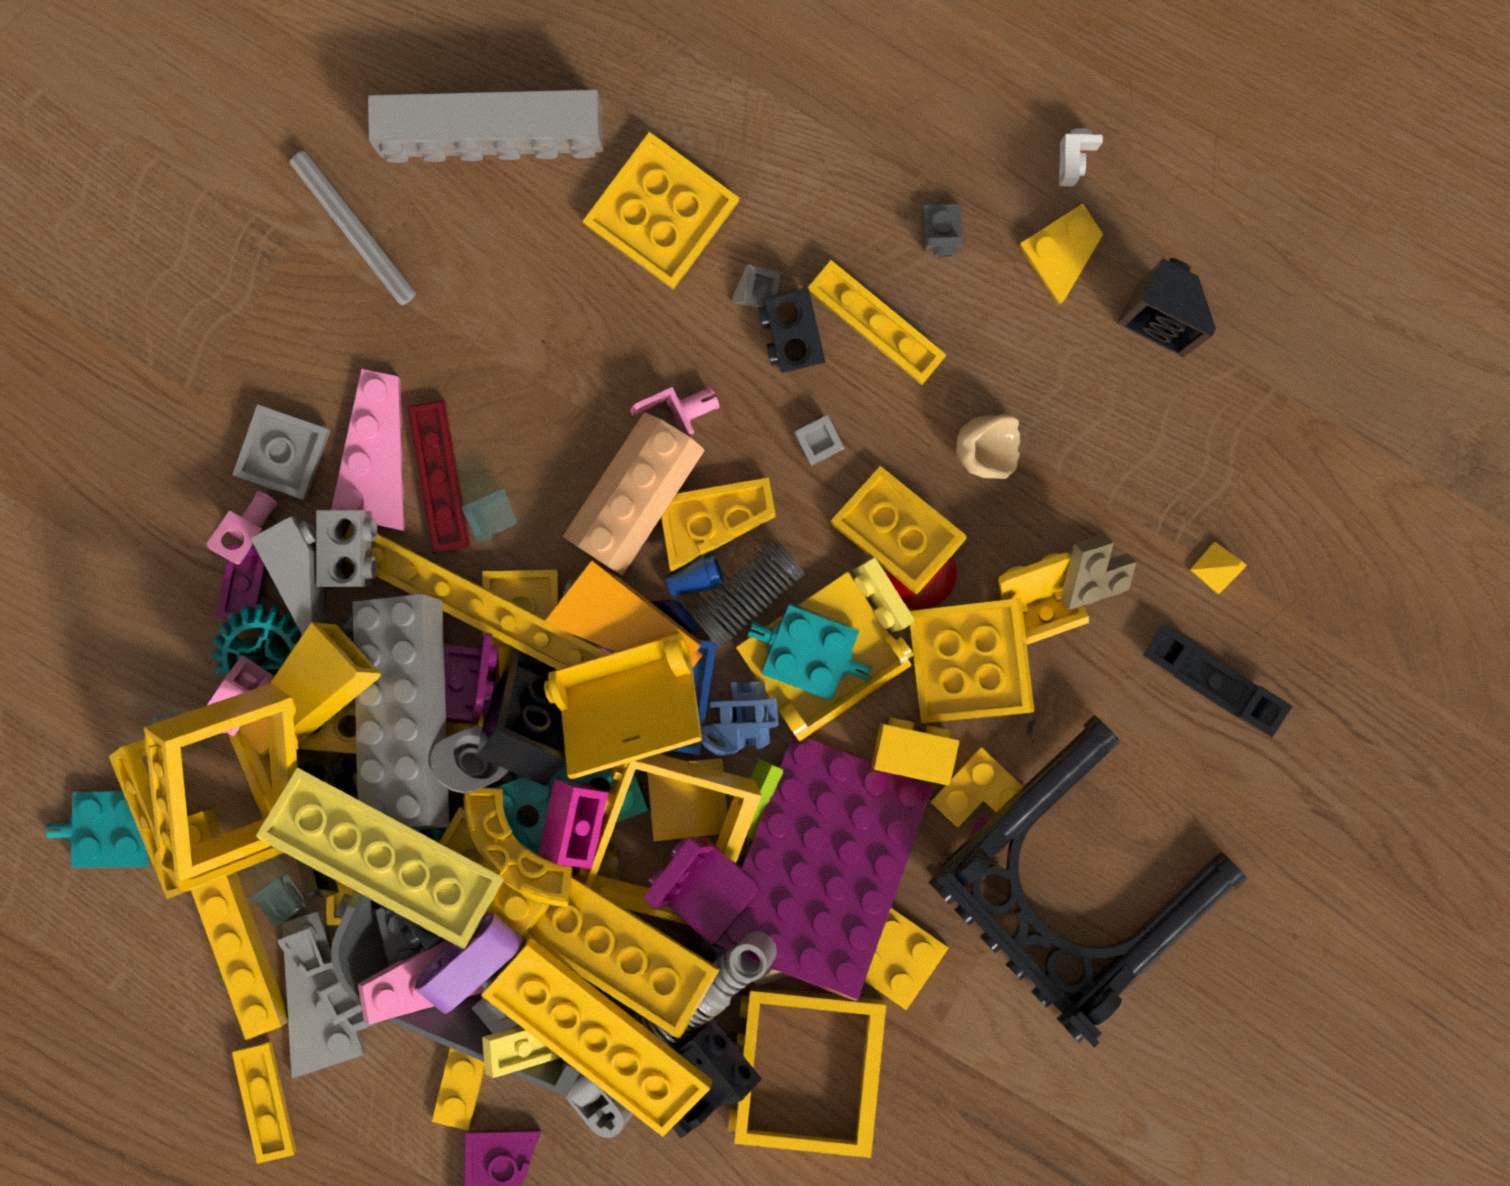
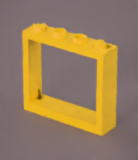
[144,684,298,882]
[109,729,284,899]
[574,754,762,925]
[728,986,886,1158]

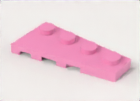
[331,369,405,531]
[358,915,485,1024]

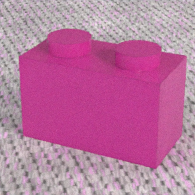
[538,779,608,869]

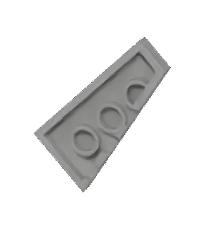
[282,910,366,1079]

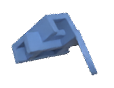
[700,682,778,756]

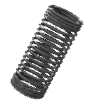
[690,539,805,648]

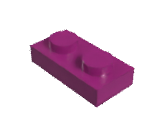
[216,544,267,620]

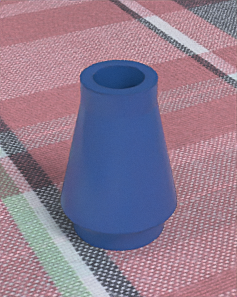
[666,554,724,596]

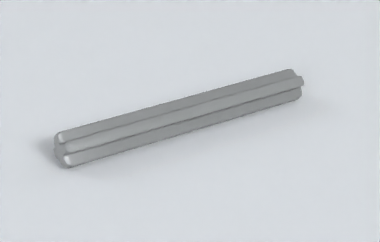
[289,151,416,305]

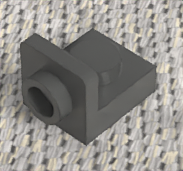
[922,204,964,258]

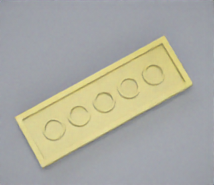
[256,768,503,949]

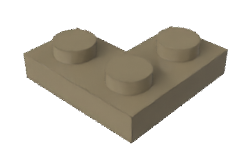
[1060,534,1136,610]

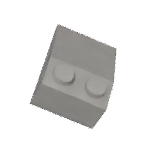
[250,516,326,635]

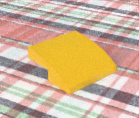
[647,758,728,841]

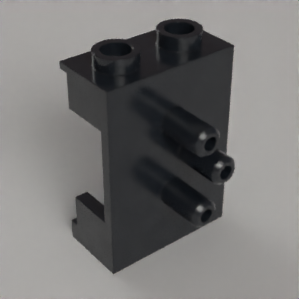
[672,1019,762,1138]

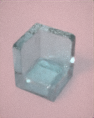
[462,489,518,544]
[247,874,308,928]

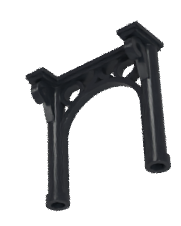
[926,715,1247,1047]

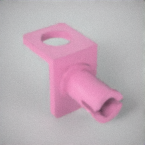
[630,386,719,437]
[207,491,277,564]

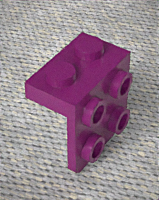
[444,632,498,726]
[643,836,759,943]

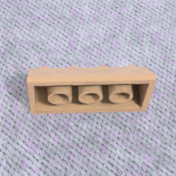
[562,412,705,576]

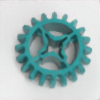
[211,603,302,684]

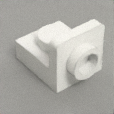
[1059,128,1103,187]

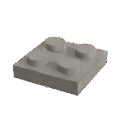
[232,404,331,501]

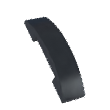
[1142,624,1293,738]

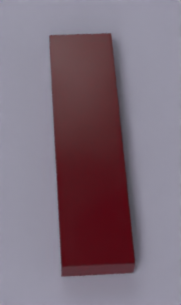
[407,400,471,554]

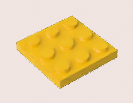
[582,132,740,290]
[910,598,1034,723]

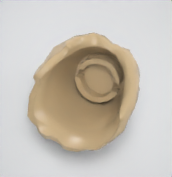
[956,413,1020,479]

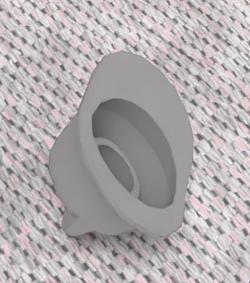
[430,726,508,793]

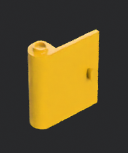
[736,571,913,742]
[544,633,702,780]

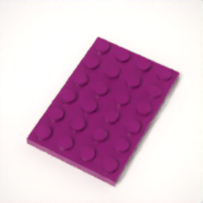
[713,733,933,1001]

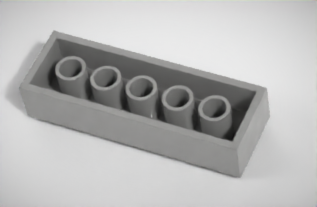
[368,90,604,163]
[353,594,449,830]

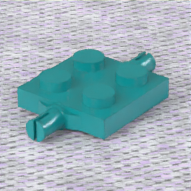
[747,602,872,701]
[46,791,150,868]

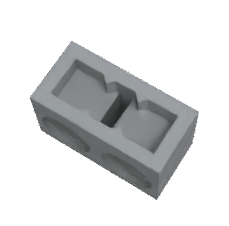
[316,510,377,587]

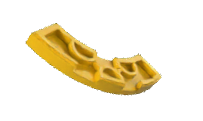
[464,787,572,907]

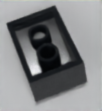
[476,648,566,786]

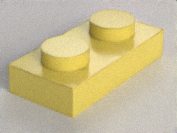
[852,557,915,633]
[482,1026,560,1078]

